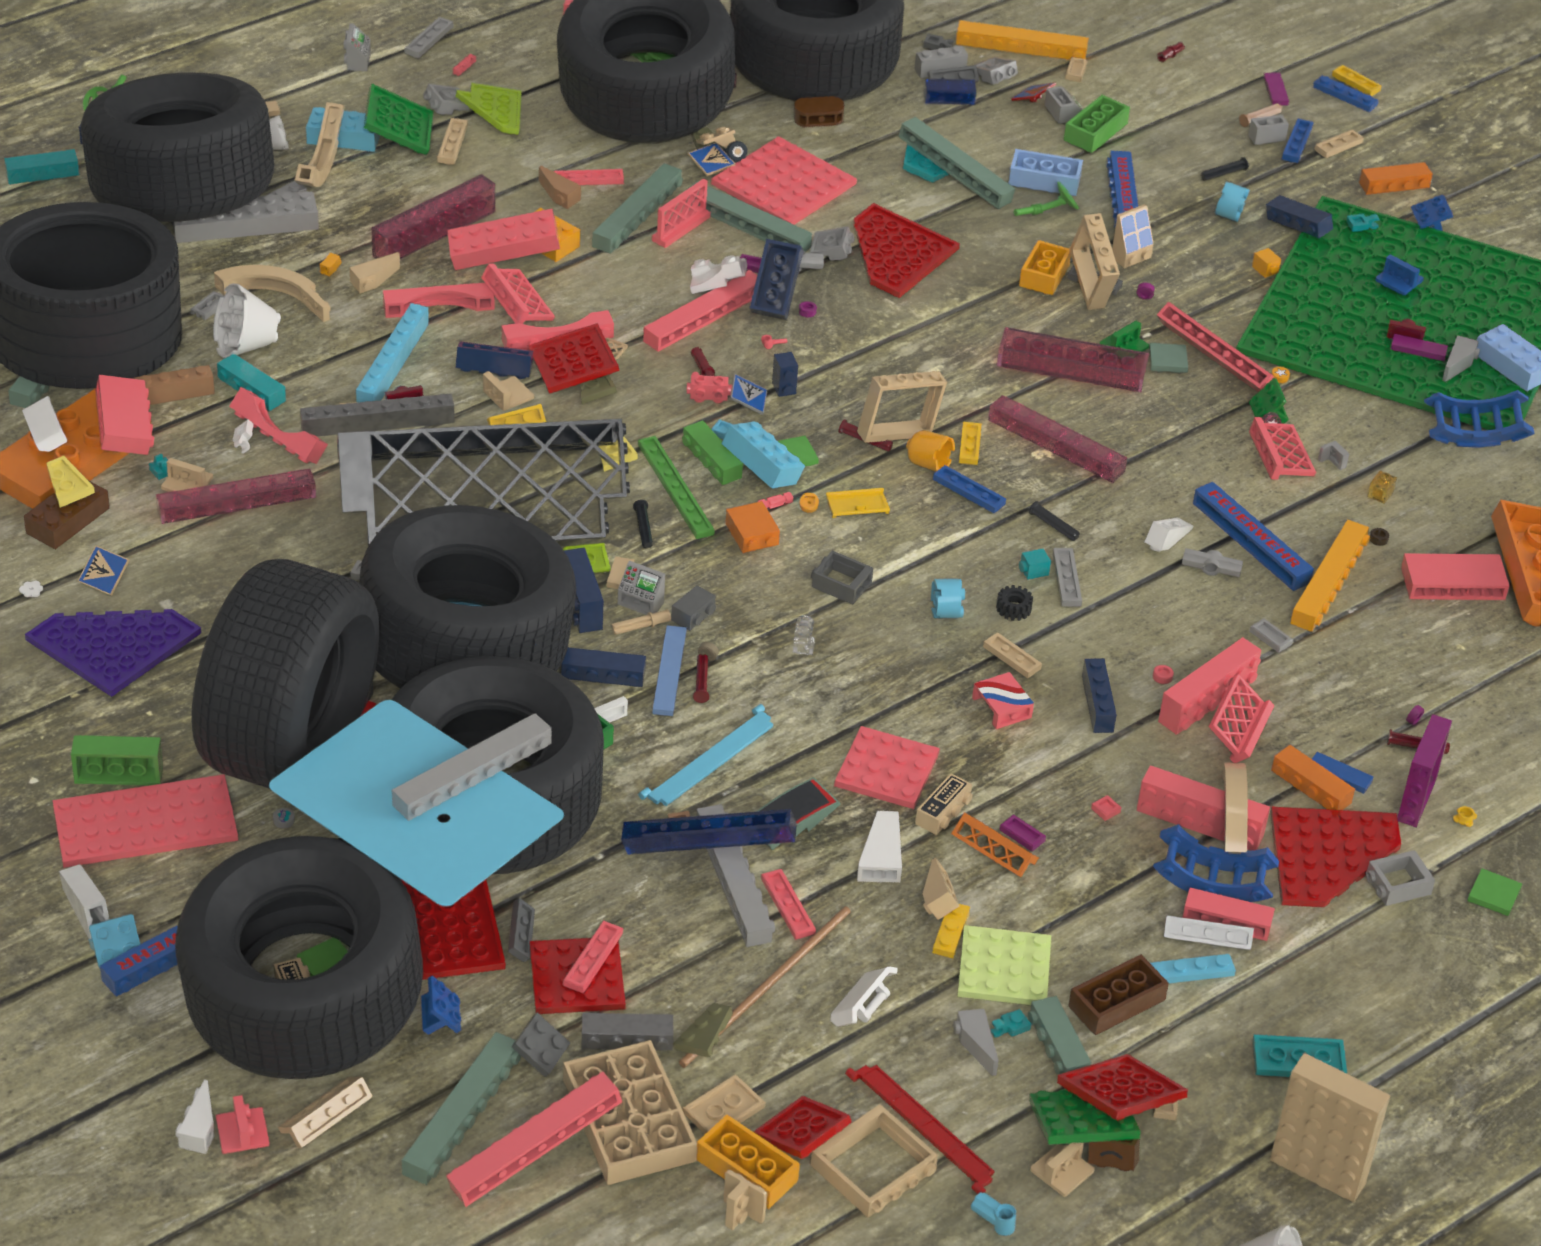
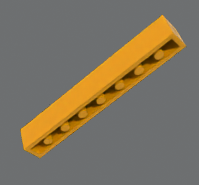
[956,20,1089,60]
[1290,519,1370,632]

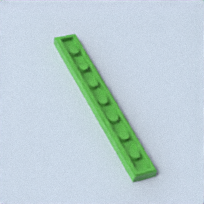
[638,436,715,539]

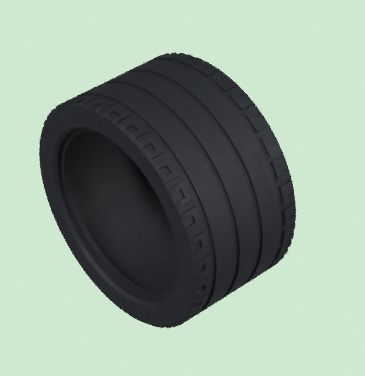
[0,202,182,389]

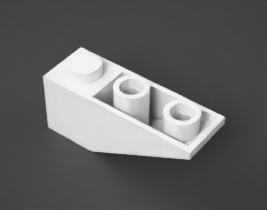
[176,1080,214,1154]

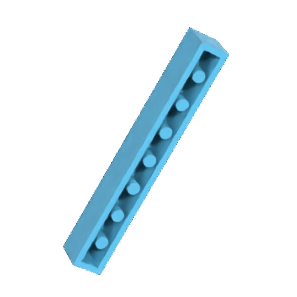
[356,303,429,402]

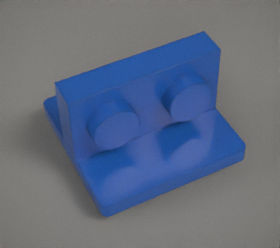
[1411,194,1453,231]
[1375,255,1424,295]
[421,976,461,1035]

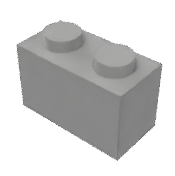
[1248,115,1289,145]

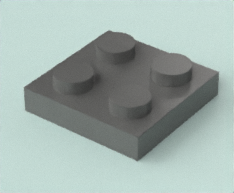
[511,1012,570,1077]

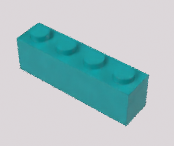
[4,149,79,184]
[217,354,286,411]

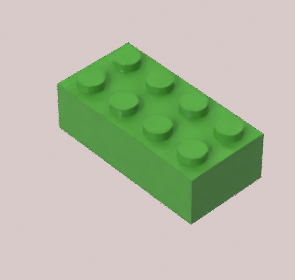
[1064,95,1130,153]
[71,735,163,785]

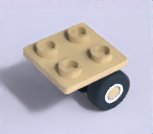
[696,126,748,162]

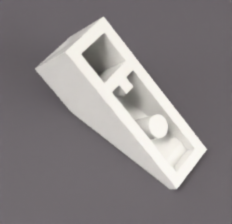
[1145,517,1193,552]

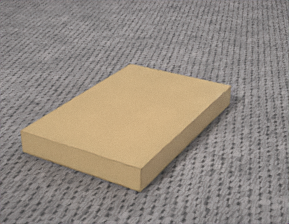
[683,1074,766,1134]

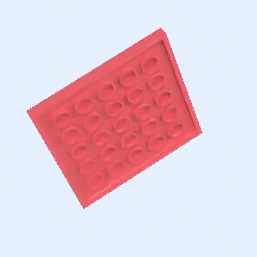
[711,136,857,225]

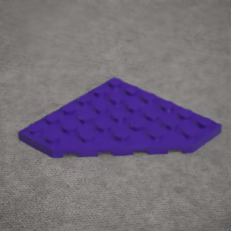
[25,609,201,697]

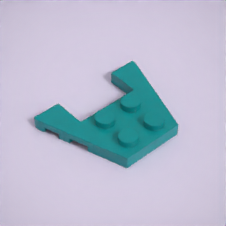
[902,144,950,182]

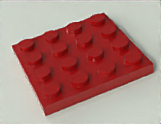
[528,323,620,394]
[530,938,626,1014]
[1057,1054,1188,1120]

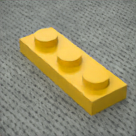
[1332,65,1382,96]
[487,404,546,425]
[959,422,982,465]
[932,904,970,959]

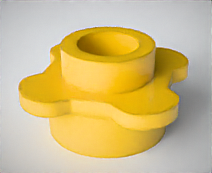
[1453,806,1477,827]

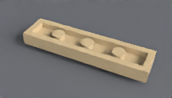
[438,118,468,165]

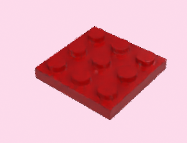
[753,1096,852,1159]

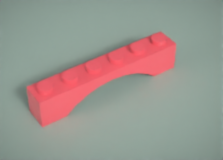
[383,283,495,318]
[502,310,614,350]
[229,387,328,464]

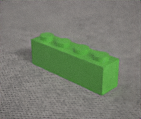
[682,421,743,485]

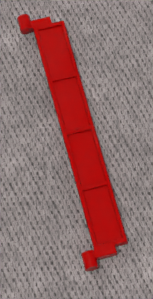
[845,1065,995,1194]

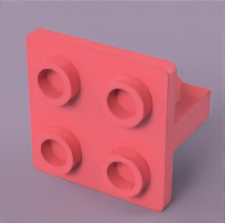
[216,1095,269,1154]

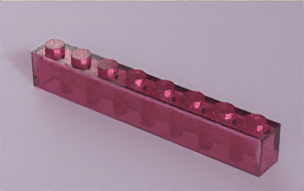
[988,395,1127,483]
[156,468,316,524]

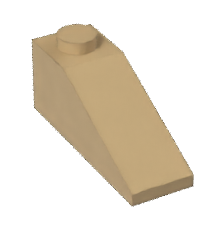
[349,252,400,293]
[923,858,960,920]

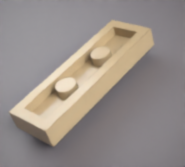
[1315,129,1364,158]
[983,632,1042,678]

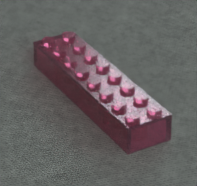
[371,174,495,259]
[997,327,1149,392]

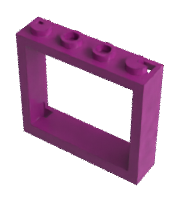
[1397,714,1453,828]

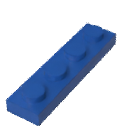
[1313,75,1379,112]
[1282,118,1314,163]
[933,465,1006,513]

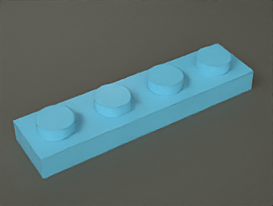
[1151,954,1236,983]

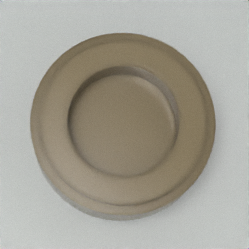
[698,642,719,661]

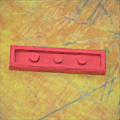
[553,169,624,185]
[761,869,816,940]
[563,921,623,993]

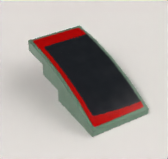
[745,777,841,851]

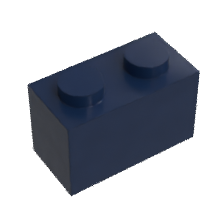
[772,352,798,397]

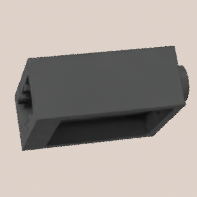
[811,551,873,605]

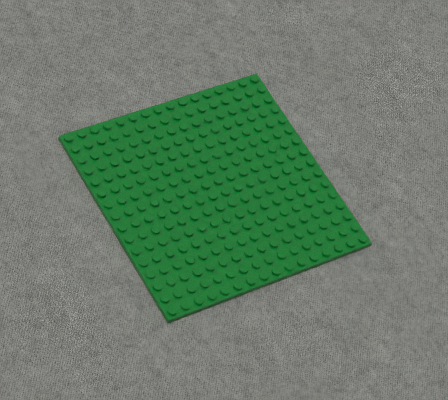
[1236,196,1541,430]

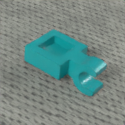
[1346,214,1379,232]
[990,1009,1032,1038]

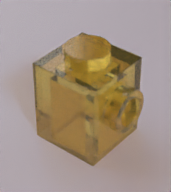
[1367,471,1397,504]

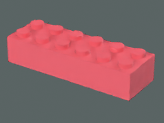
[447,209,560,270]
[1158,637,1261,735]
[1136,765,1270,851]

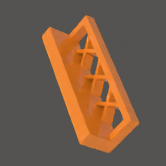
[951,812,1039,877]

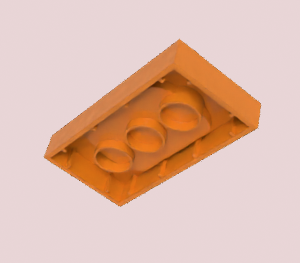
[1491,499,1541,627]

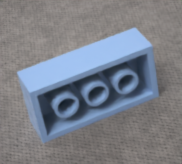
[1009,149,1083,196]
[1477,324,1541,391]

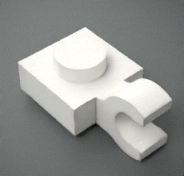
[233,420,254,454]

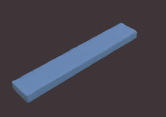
[653,625,687,716]

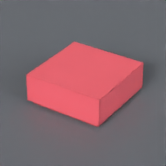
[1091,795,1122,821]

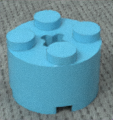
[1215,182,1250,222]
[931,578,965,619]

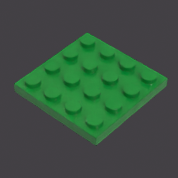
[363,84,433,155]
[1029,1089,1140,1145]

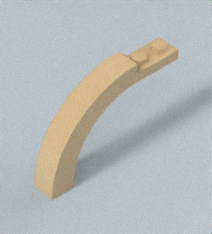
[295,102,345,187]
[214,265,331,322]
[1221,763,1248,852]

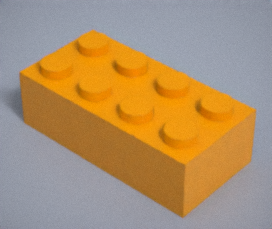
[697,1114,800,1210]

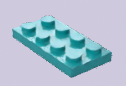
[1252,1034,1348,1077]

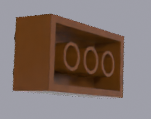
[24,480,110,550]
[1068,954,1169,1036]

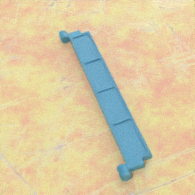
[638,704,773,806]

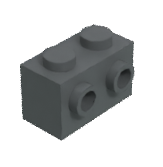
[671,585,716,631]

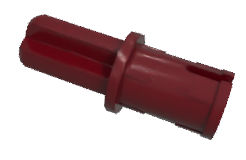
[1157,42,1185,62]

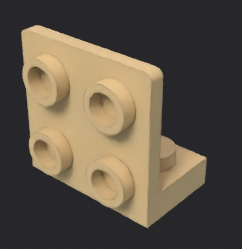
[483,371,534,411]

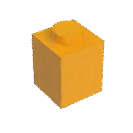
[1252,248,1281,278]

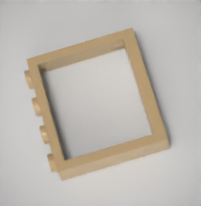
[1070,213,1120,310]
[857,371,947,443]
[810,1104,938,1218]

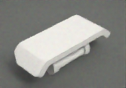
[22,396,67,452]
[831,967,897,1027]

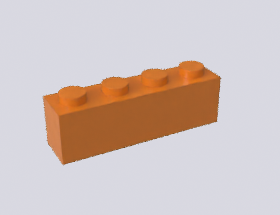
[1359,162,1433,195]
[1271,745,1355,810]

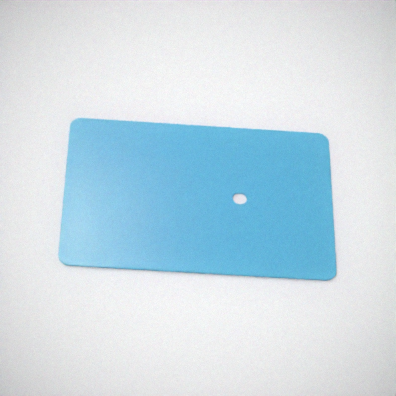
[269,700,564,906]

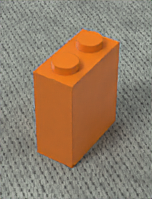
[725,501,780,553]

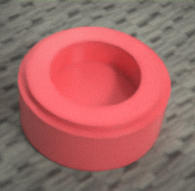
[1153,665,1174,684]

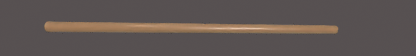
[679,906,851,1068]

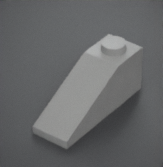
[1442,335,1480,382]
[953,1009,999,1076]

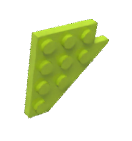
[455,83,522,135]

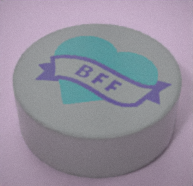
[273,808,295,828]

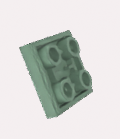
[1149,343,1188,373]

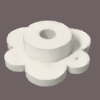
[19,581,43,597]

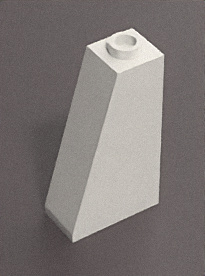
[857,811,902,883]
[59,864,109,939]

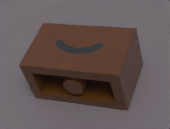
[1088,1139,1140,1171]

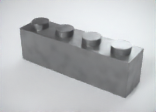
[582,1013,673,1051]

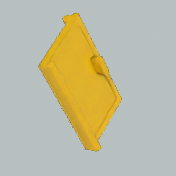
[826,488,890,518]

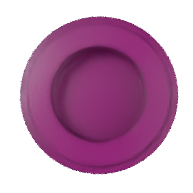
[1136,282,1155,300]
[799,301,817,317]
[1406,705,1424,725]

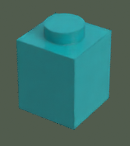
[1019,548,1051,580]

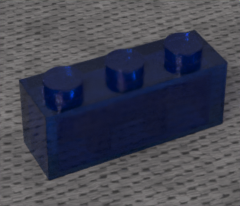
[924,79,976,105]

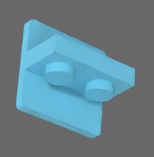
[88,914,140,968]

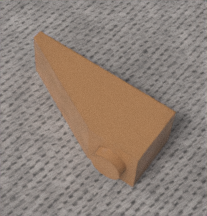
[539,166,581,209]

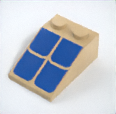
[1112,204,1154,268]

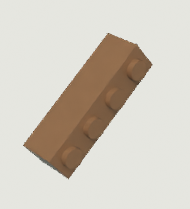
[134,365,215,405]

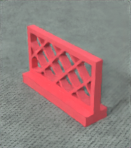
[652,179,711,248]
[481,264,555,324]
[1249,417,1316,480]
[1209,673,1274,763]

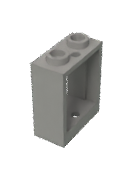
[1366,850,1435,906]

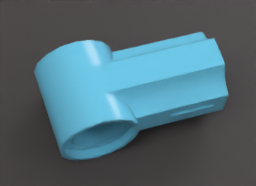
[971,1192,1016,1236]

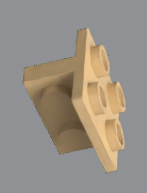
[161,458,213,500]
[1030,1143,1094,1197]
[723,1170,767,1230]

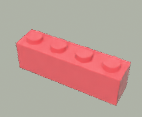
[1182,888,1275,941]

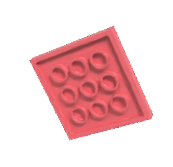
[834,726,940,809]

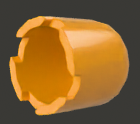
[906,430,955,472]

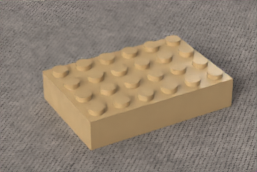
[563,1040,697,1185]
[1270,1053,1390,1202]

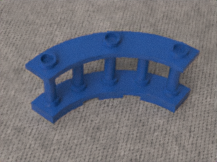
[1424,390,1535,447]
[1153,824,1279,902]

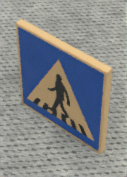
[688,143,735,176]
[78,546,130,596]

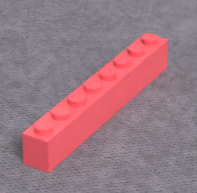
[643,270,757,352]
[1157,302,1274,392]
[446,1071,622,1207]

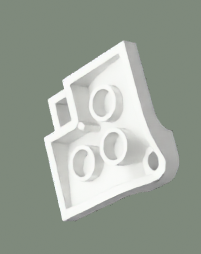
[690,255,747,294]

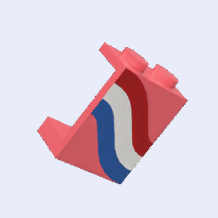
[972,672,1034,729]

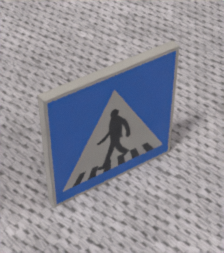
[730,374,767,415]

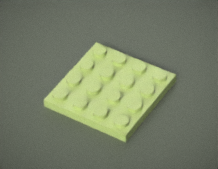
[957,925,1051,1005]

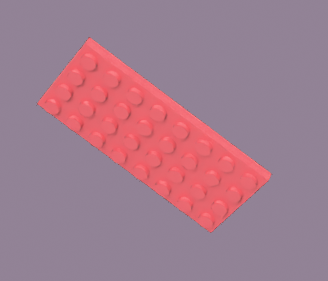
[53,774,238,868]

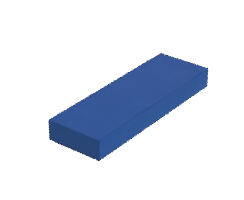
[1312,752,1374,794]

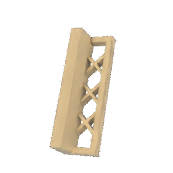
[278,1077,373,1148]

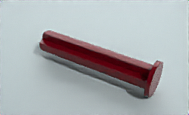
[838,419,893,452]
[693,654,709,703]
[1387,729,1450,754]

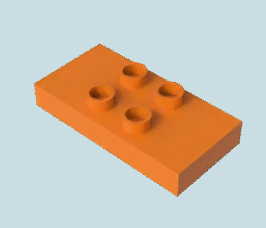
[0,388,152,509]

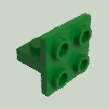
[1099,320,1149,362]
[1249,378,1289,424]

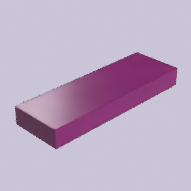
[1263,73,1289,106]
[1391,334,1448,361]

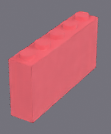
[95,375,154,455]
[1401,553,1509,600]

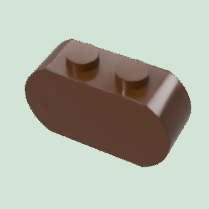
[794,96,845,128]

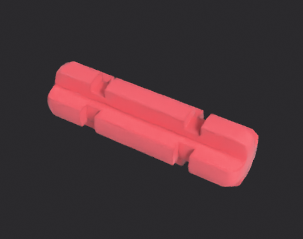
[453,54,476,76]
[757,492,793,510]

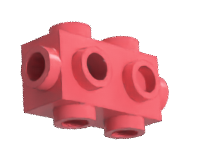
[687,372,732,403]

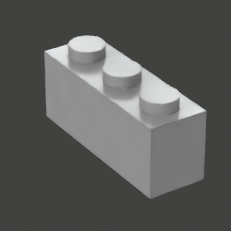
[915,46,968,78]

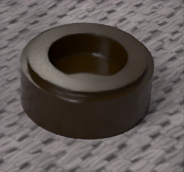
[1369,528,1389,546]

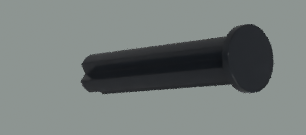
[1201,157,1249,181]
[633,500,653,548]
[1029,501,1080,541]

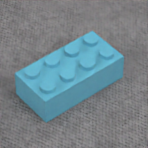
[306,107,380,152]
[721,421,805,488]

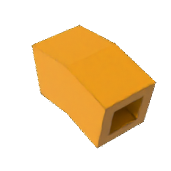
[320,252,342,277]

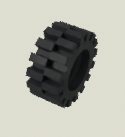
[996,585,1033,621]

